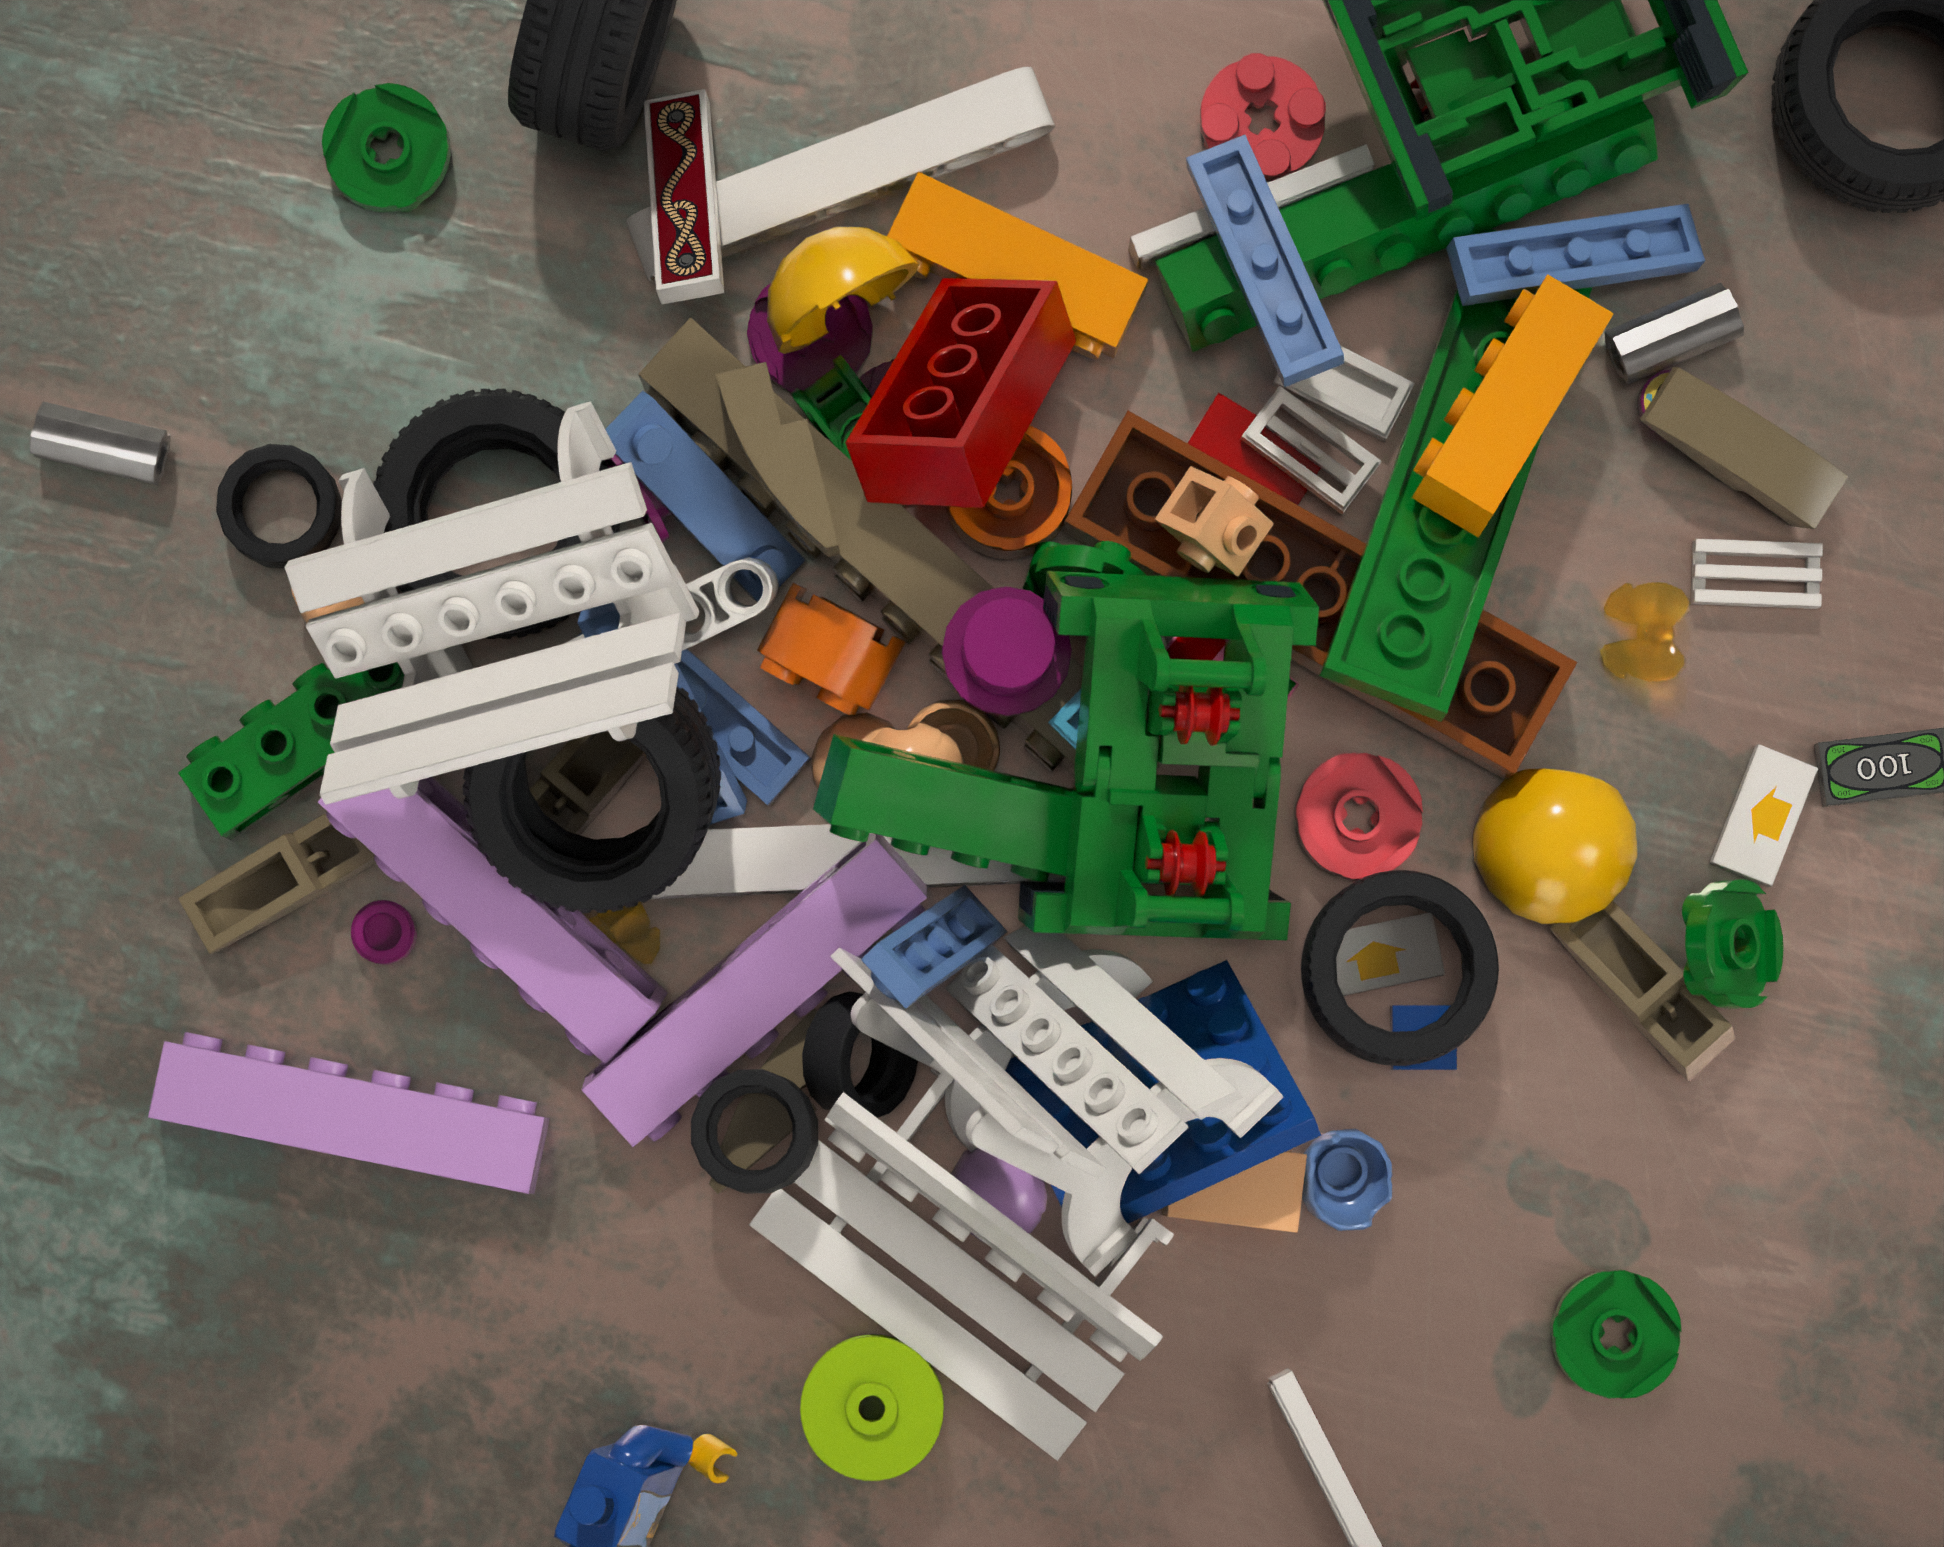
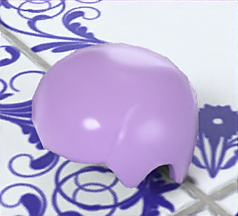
[951,1148,1047,1243]

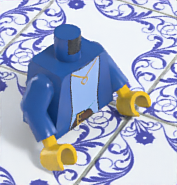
[554,1425,738,1547]

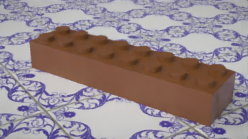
[1063,410,1578,780]

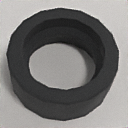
[216,444,342,568]
[802,991,918,1118]
[691,1069,818,1194]

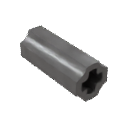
[1605,283,1744,385]
[30,401,170,485]

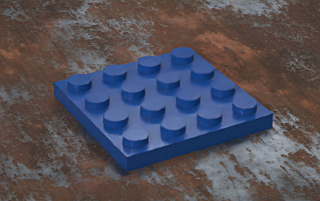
[1005,960,1321,1224]

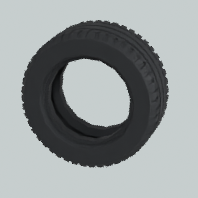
[508,0,677,151]
[1771,0,1944,213]
[373,389,620,639]
[462,687,721,913]

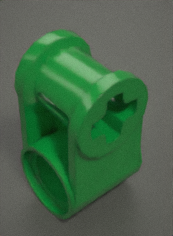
[790,355,872,461]

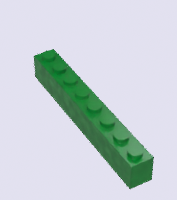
[1155,101,1658,352]

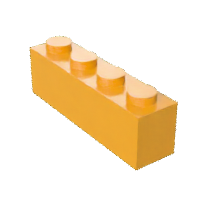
[887,172,1148,360]
[1412,274,1614,538]

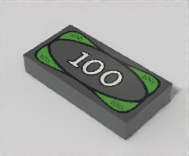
[1814,728,1944,807]

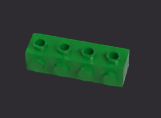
[178,662,405,840]
[813,734,1075,882]

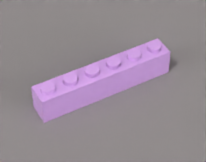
[318,777,668,1064]
[582,833,927,1147]
[148,1032,550,1194]

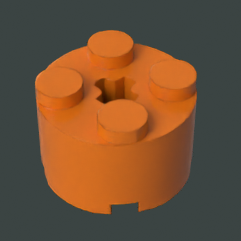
[945,426,1072,561]
[757,582,906,715]

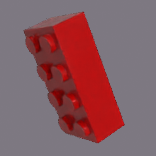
[845,278,1076,508]

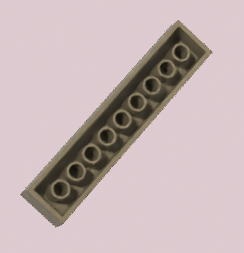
[638,317,1163,791]

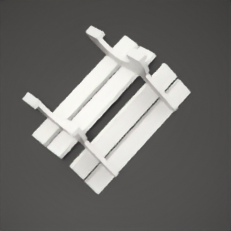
[284,401,700,805]
[830,926,1284,1277]
[749,1059,1174,1461]

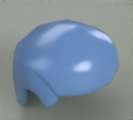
[1302,1128,1392,1231]

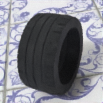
[1301,870,1499,1066]

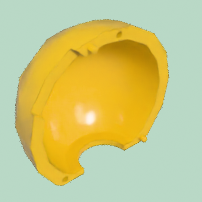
[767,227,920,354]
[1473,768,1638,924]

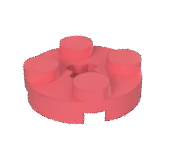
[1200,53,1326,181]
[1294,753,1423,881]

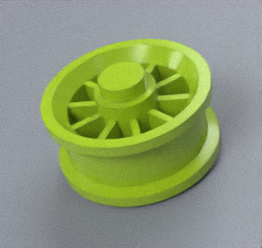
[800,1334,944,1481]

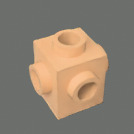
[1154,466,1274,577]

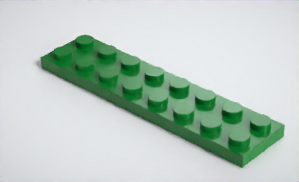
[1319,229,1593,722]

